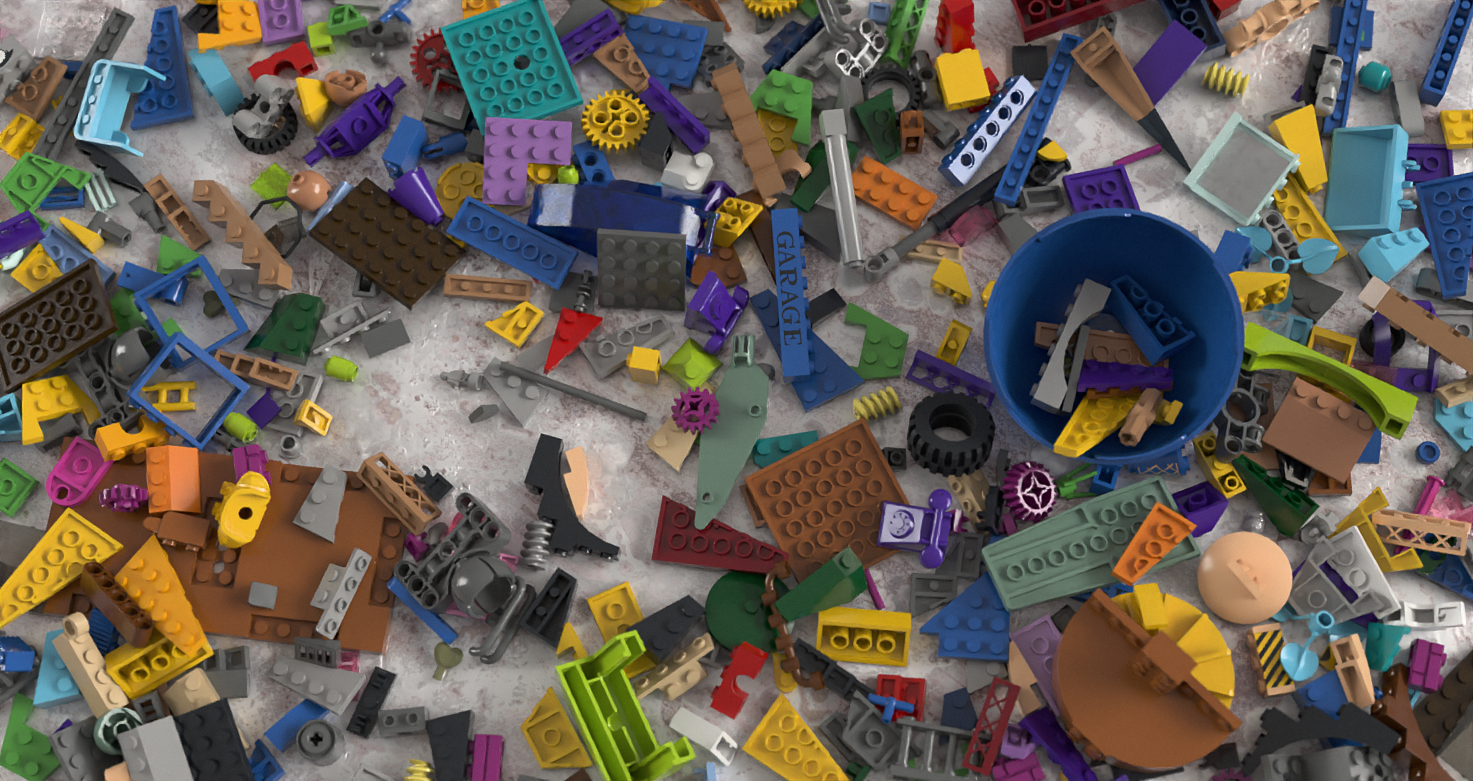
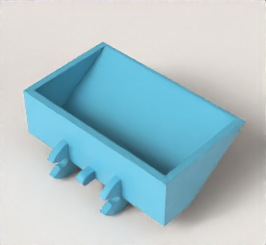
[1324,124,1420,238]

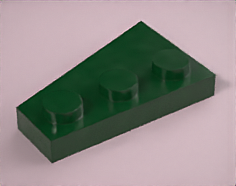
[853,88,902,165]

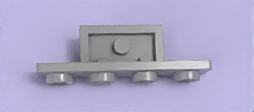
[780,19,845,78]
[311,300,391,356]
[310,548,372,639]

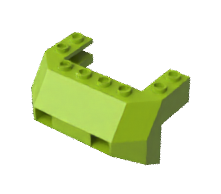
[555,630,696,781]

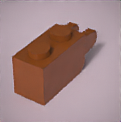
[898,110,924,155]
[143,511,213,553]

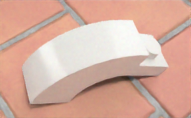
[1383,601,1466,631]

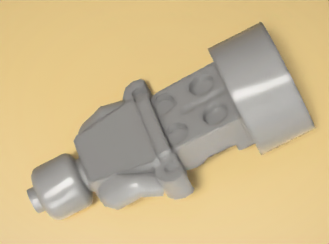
[440,370,483,391]

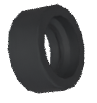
[1359,318,1405,358]

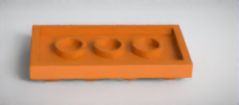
[852,155,939,232]

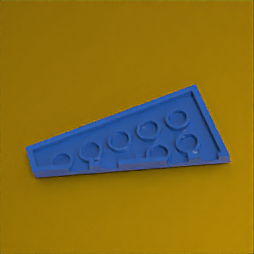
[130,5,195,131]
[1415,172,1473,300]
[749,289,865,413]

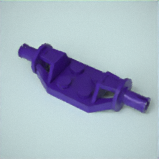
[303,76,406,168]

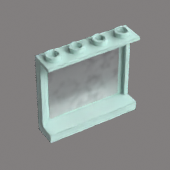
[1183,112,1301,227]

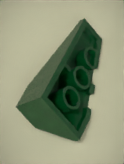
[1232,454,1320,539]
[773,546,868,623]

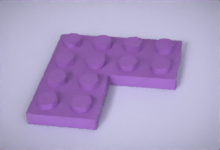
[258,0,308,46]
[482,117,572,206]

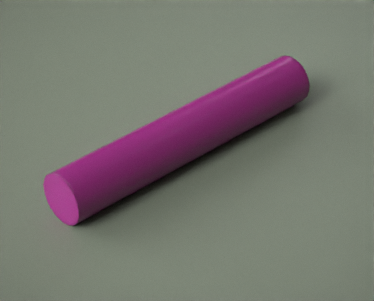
[1113,144,1162,166]
[864,568,886,610]

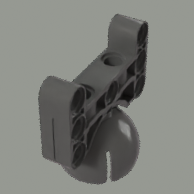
[57,326,172,440]
[394,492,515,618]

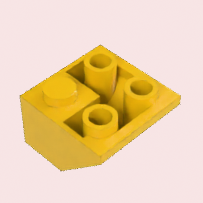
[294,77,334,133]
[704,197,763,248]

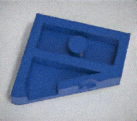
[248,739,286,781]

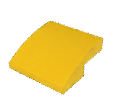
[0,112,45,161]

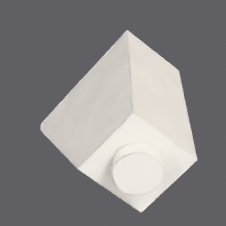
[669,707,741,767]

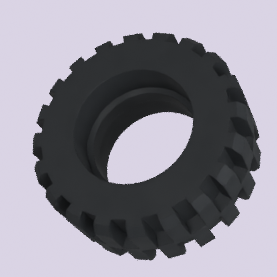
[907,391,995,477]

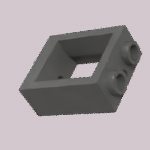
[421,68,470,133]

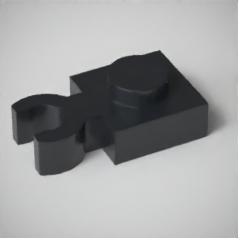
[414,465,455,505]
[1199,742,1240,770]

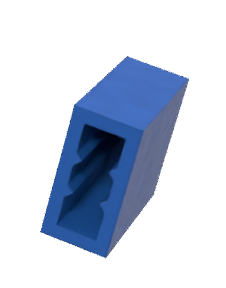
[382,115,430,181]

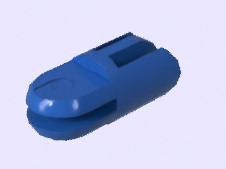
[422,132,467,159]

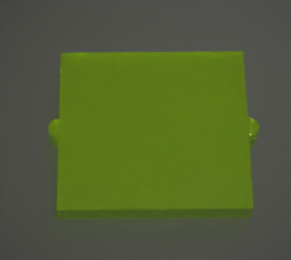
[250,162,292,210]

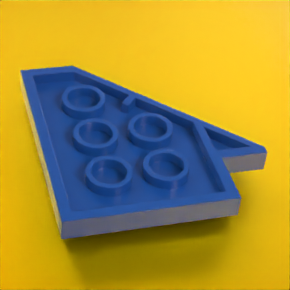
[624,14,708,92]
[919,571,1010,663]

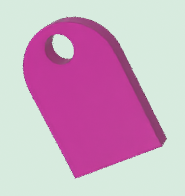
[46,436,114,508]

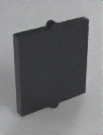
[1012,44,1048,82]

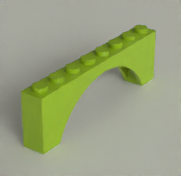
[1241,321,1418,440]

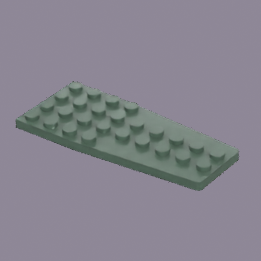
[981,475,1201,612]

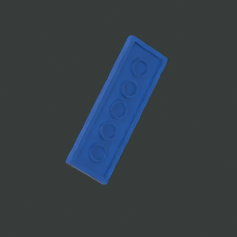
[446,196,579,291]

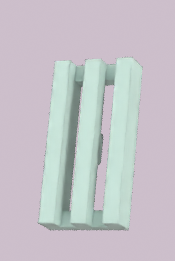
[85,168,118,212]

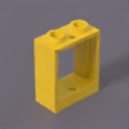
[1296,325,1357,393]

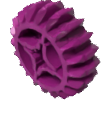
[1001,461,1058,522]

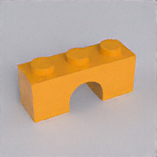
[94,410,171,462]

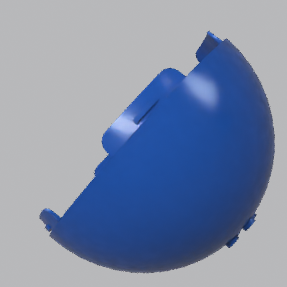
[983,208,1245,465]

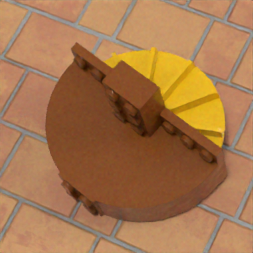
[1051,588,1243,773]

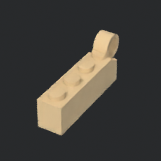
[52,612,129,720]

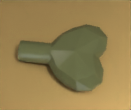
[203,290,239,317]
[432,641,464,681]

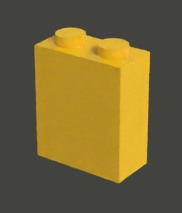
[934,48,990,112]

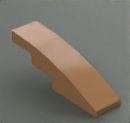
[143,173,211,251]
[210,349,299,392]

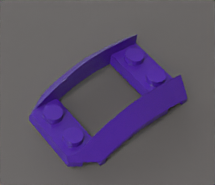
[1372,300,1441,393]

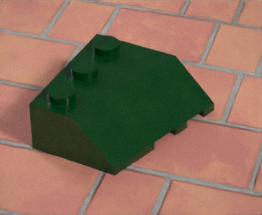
[243,292,326,366]

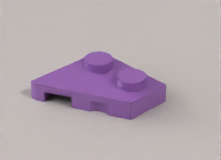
[1000,723,1041,759]

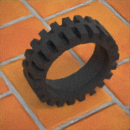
[861,64,920,127]
[232,93,298,155]

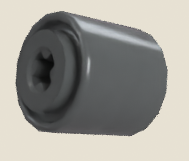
[296,719,345,766]

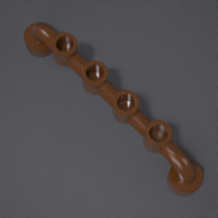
[762,559,825,691]

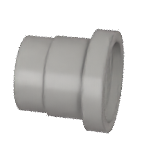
[280,435,304,459]

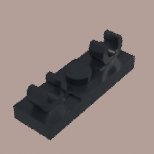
[346,666,398,740]

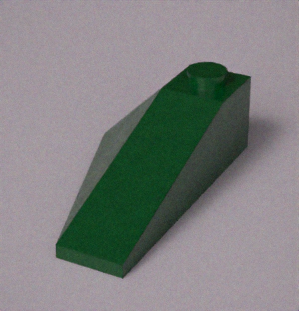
[790,139,859,214]

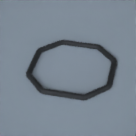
[249,196,302,259]

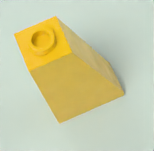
[1268,104,1328,195]

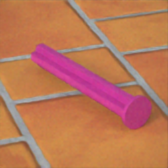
[1393,475,1445,556]

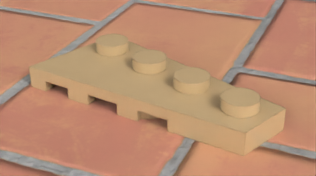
[645,381,717,472]

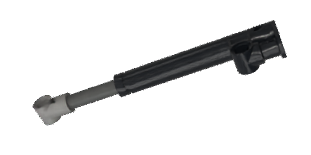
[864,137,1071,281]

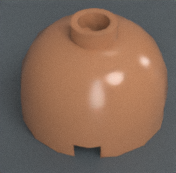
[325,70,367,108]
[286,170,331,213]

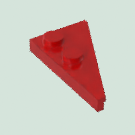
[543,307,603,375]

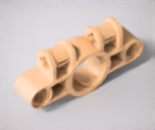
[1222,0,1320,57]

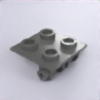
[697,42,745,88]
[548,270,598,314]

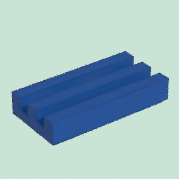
[40,186,85,211]

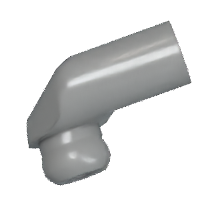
[428,522,449,550]

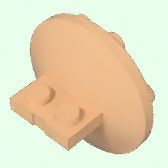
[1197,532,1292,624]

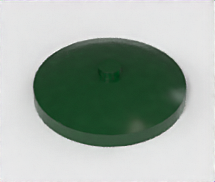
[704,571,796,654]

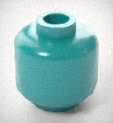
[1358,61,1392,92]

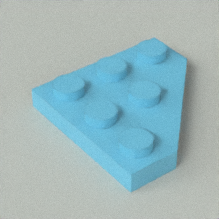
[1433,397,1473,452]

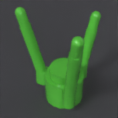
[1055,462,1099,500]

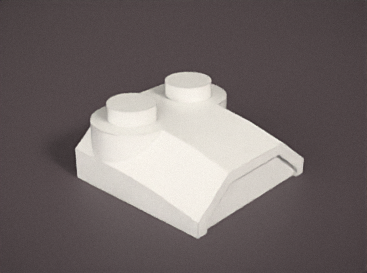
[660,147,717,199]

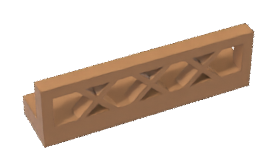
[356,452,442,536]

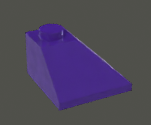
[1171,480,1229,538]

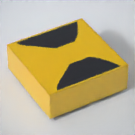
[1318,643,1338,672]

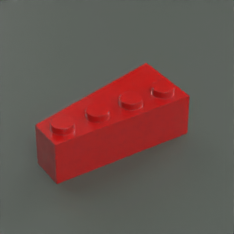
[933,0,975,54]

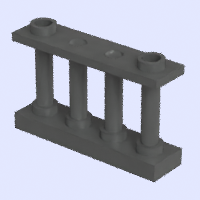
[888,716,991,781]

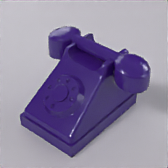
[684,270,750,355]
[876,489,952,569]

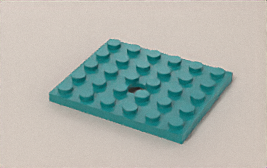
[440,0,584,140]

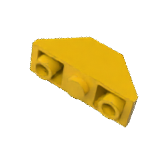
[1192,430,1246,499]

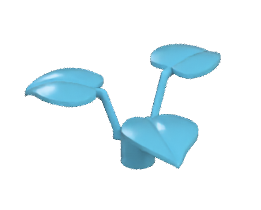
[1234,226,1339,322]
[1270,601,1367,681]

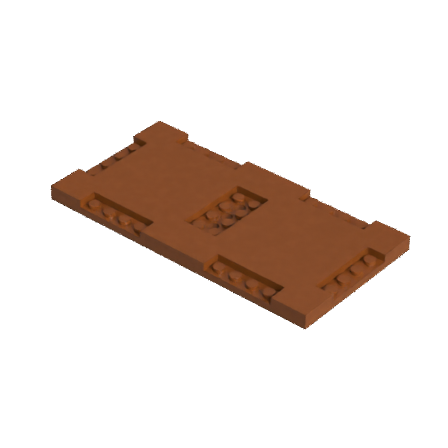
[27,437,416,656]

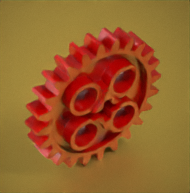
[410,27,464,95]

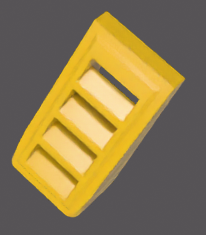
[59,216,105,254]

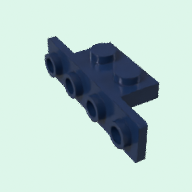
[762,13,825,77]

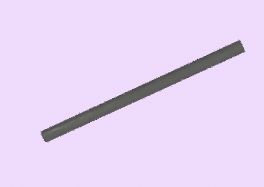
[499,361,647,421]

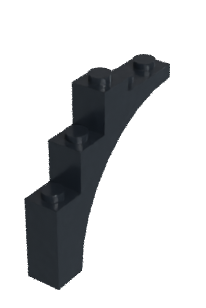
[524,433,622,562]
[1240,701,1401,776]

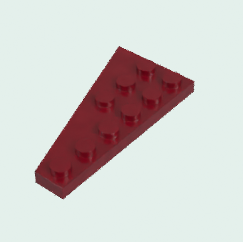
[651,495,789,577]

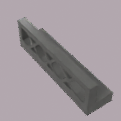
[1041,324,1090,417]

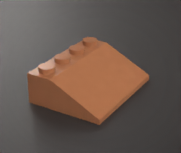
[1261,377,1376,484]

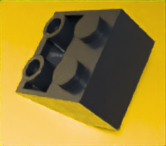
[638,111,674,173]

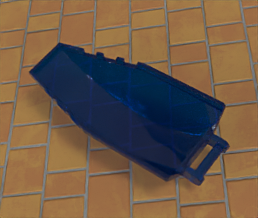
[527,179,720,279]

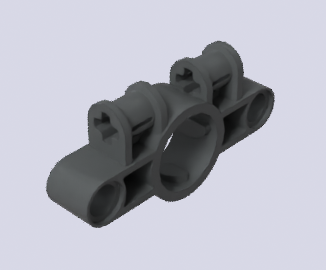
[1212,367,1271,464]

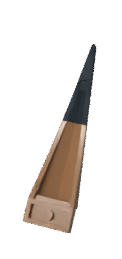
[1070,26,1191,173]

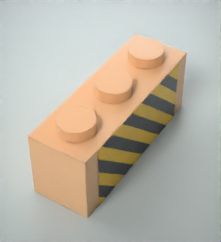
[1245,623,1296,699]

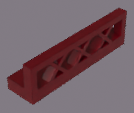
[961,676,1021,776]

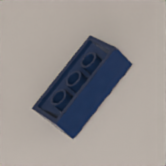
[1157,0,1226,62]

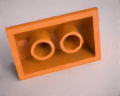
[146,445,202,519]

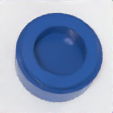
[1415,441,1440,465]

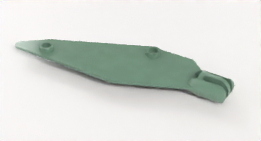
[695,335,769,530]

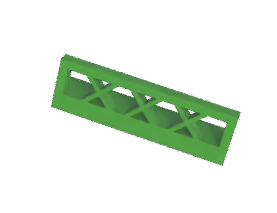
[877,0,929,70]

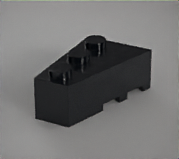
[518,567,578,652]
[625,595,706,666]
[426,710,475,781]

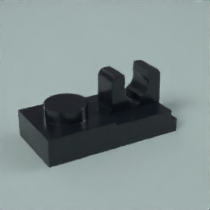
[975,486,1005,537]

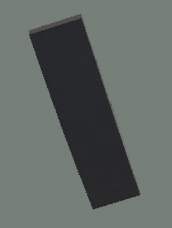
[74,139,149,194]
[785,637,876,704]

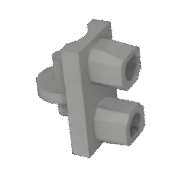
[1298,511,1339,549]

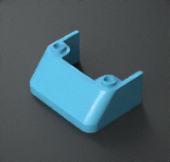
[74,59,166,157]

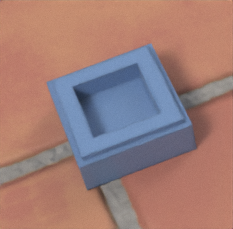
[868,2,891,26]

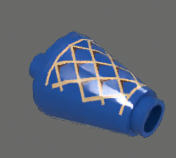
[1128,445,1190,476]

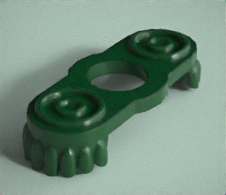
[1415,535,1457,576]

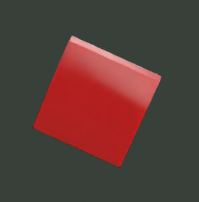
[875,674,927,724]

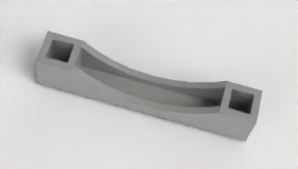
[1029,278,1111,414]

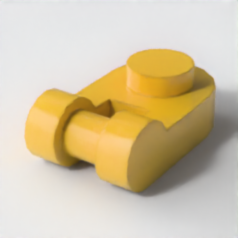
[772,652,798,694]

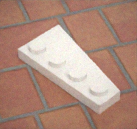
[1327,526,1401,619]

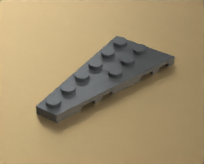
[48,715,121,781]

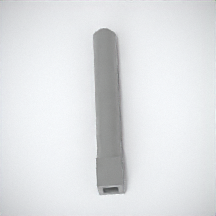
[819,109,865,269]

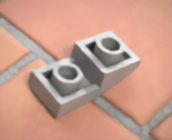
[516,335,554,373]

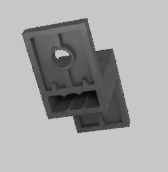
[1261,746,1396,781]

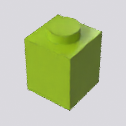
[307,22,336,57]

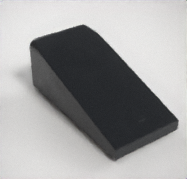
[805,288,847,329]

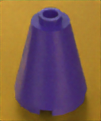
[387,166,445,227]

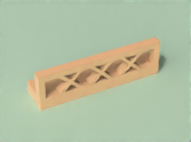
[1371,509,1471,556]

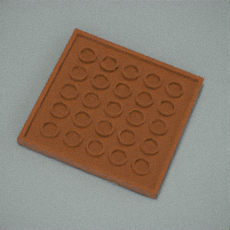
[744,417,910,584]

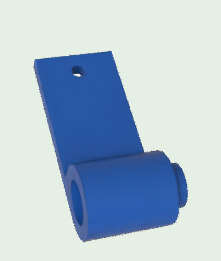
[116,261,189,306]

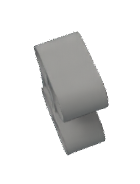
[824,18,888,81]
[232,74,294,139]

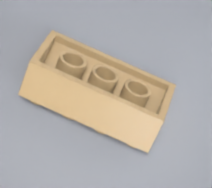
[162,668,251,751]

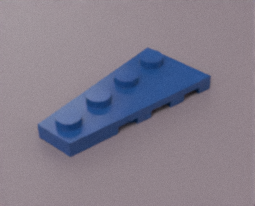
[1411,533,1473,602]

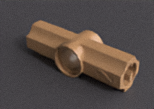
[1118,388,1163,446]

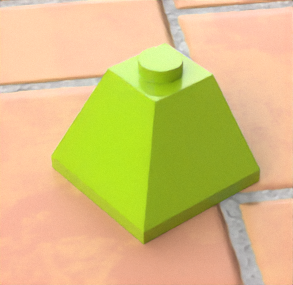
[661,337,723,392]

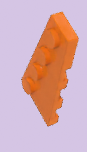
[1111,501,1197,587]

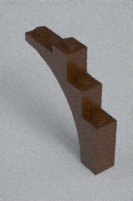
[1370,662,1455,781]

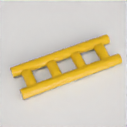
[137,381,197,412]

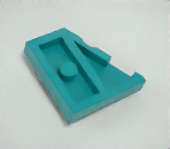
[1365,622,1411,672]

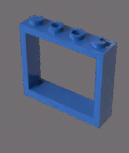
[133,255,251,371]
[125,332,250,450]

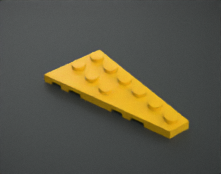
[1054,392,1164,458]
[0,507,124,630]
[742,692,850,781]

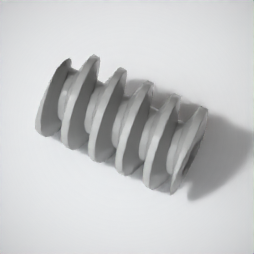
[518,521,555,570]

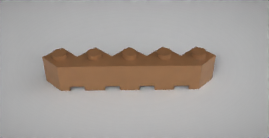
[710,62,787,199]
[192,180,293,290]
[1358,276,1473,380]

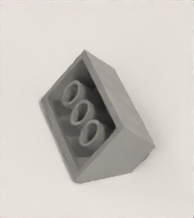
[117,715,194,781]

